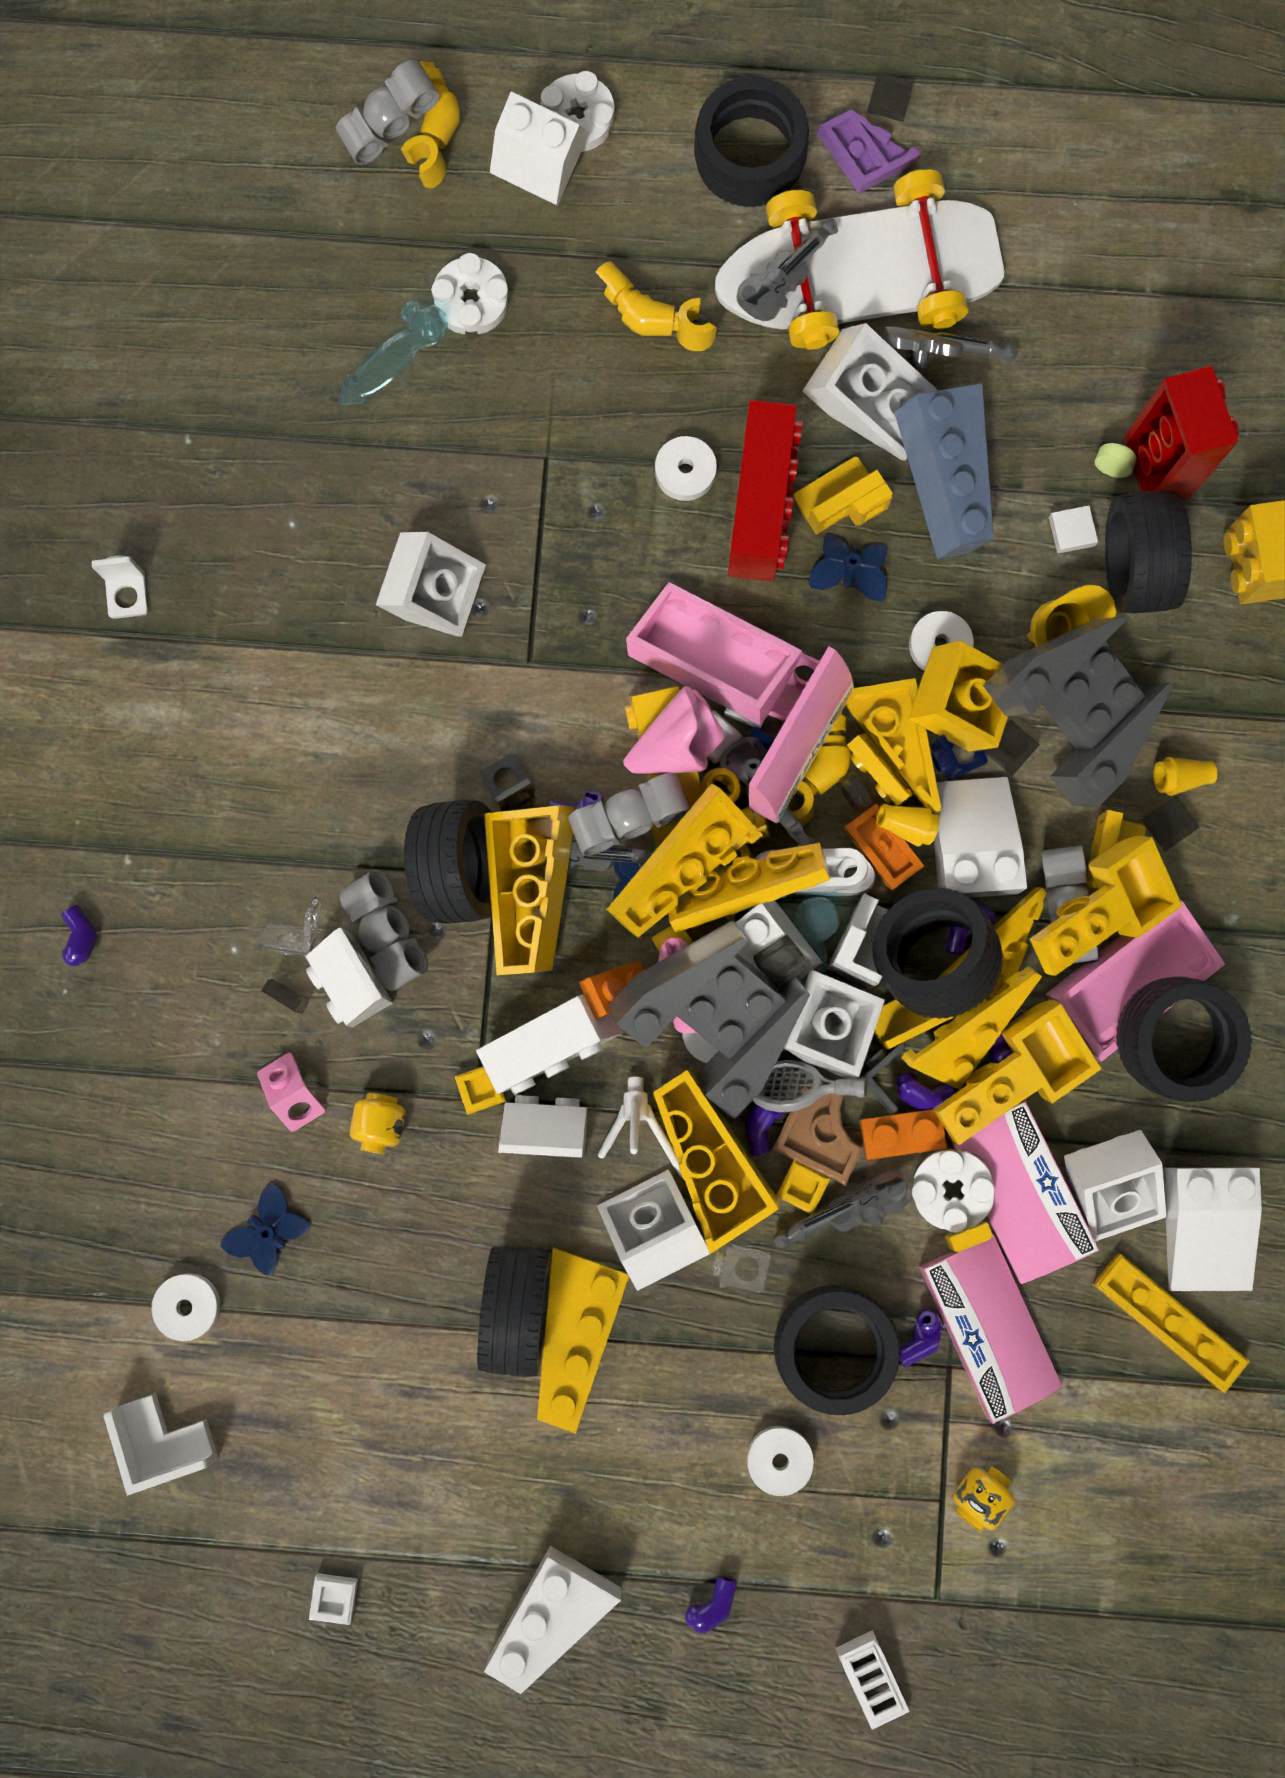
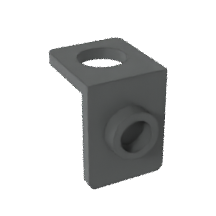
[480,754,535,811]
[859,1042,907,1113]

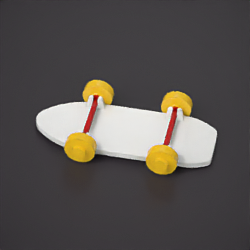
[715,169,1005,350]

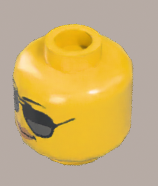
[349,1093,406,1154]

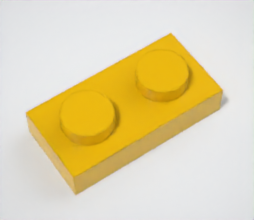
[847,733,915,806]

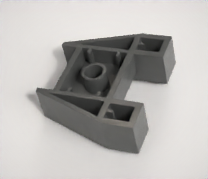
[983,616,1173,807]
[608,920,810,1119]

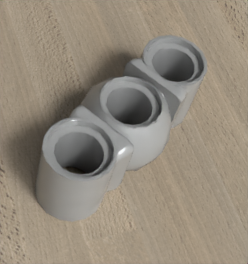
[336,60,439,165]
[568,773,691,856]
[1041,845,1098,963]
[340,870,428,991]

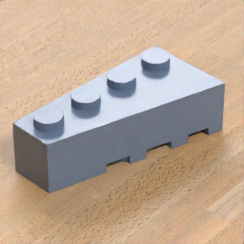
[894,383,993,560]

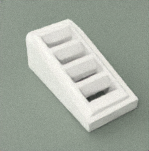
[835,1630,910,1730]

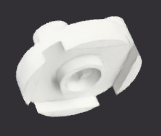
[540,71,615,152]
[431,253,509,334]
[912,1149,995,1233]

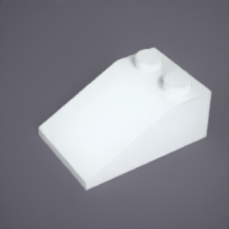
[802,323,938,460]
[933,777,1027,898]
[1164,1167,1262,1291]

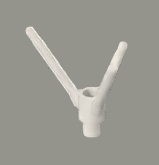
[598,1077,683,1178]

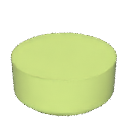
[1095,443,1137,478]

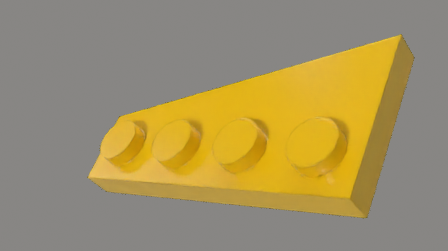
[606,784,763,937]
[669,843,830,933]
[537,1247,629,1434]

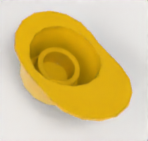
[1027,585,1116,647]

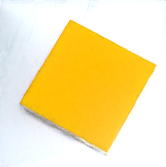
[849,483,893,526]
[454,1066,506,1115]
[776,1160,830,1215]
[943,1221,993,1253]

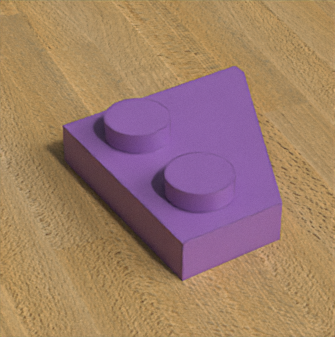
[817,110,921,194]

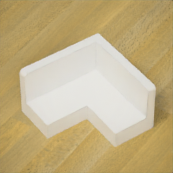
[827,893,888,989]
[104,1393,219,1496]

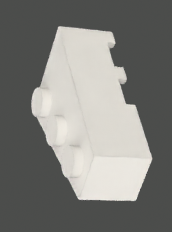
[476,995,625,1096]
[484,1546,622,1694]

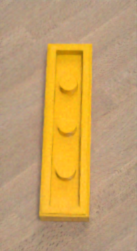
[1092,1253,1250,1393]

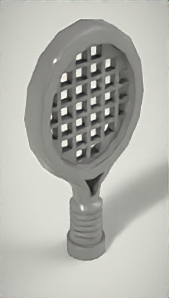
[753,1060,867,1112]

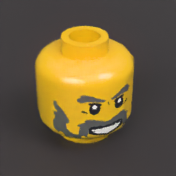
[952,1466,1016,1533]

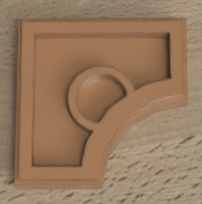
[772,1082,863,1185]

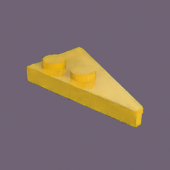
[845,678,941,814]
[937,887,1047,1001]
[901,966,1042,1090]

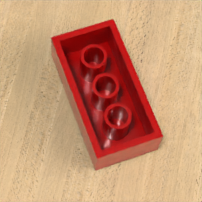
[1123,365,1239,500]
[727,400,803,582]

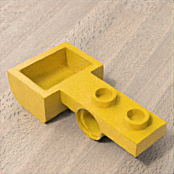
[1030,836,1182,976]
[933,1000,1101,1145]

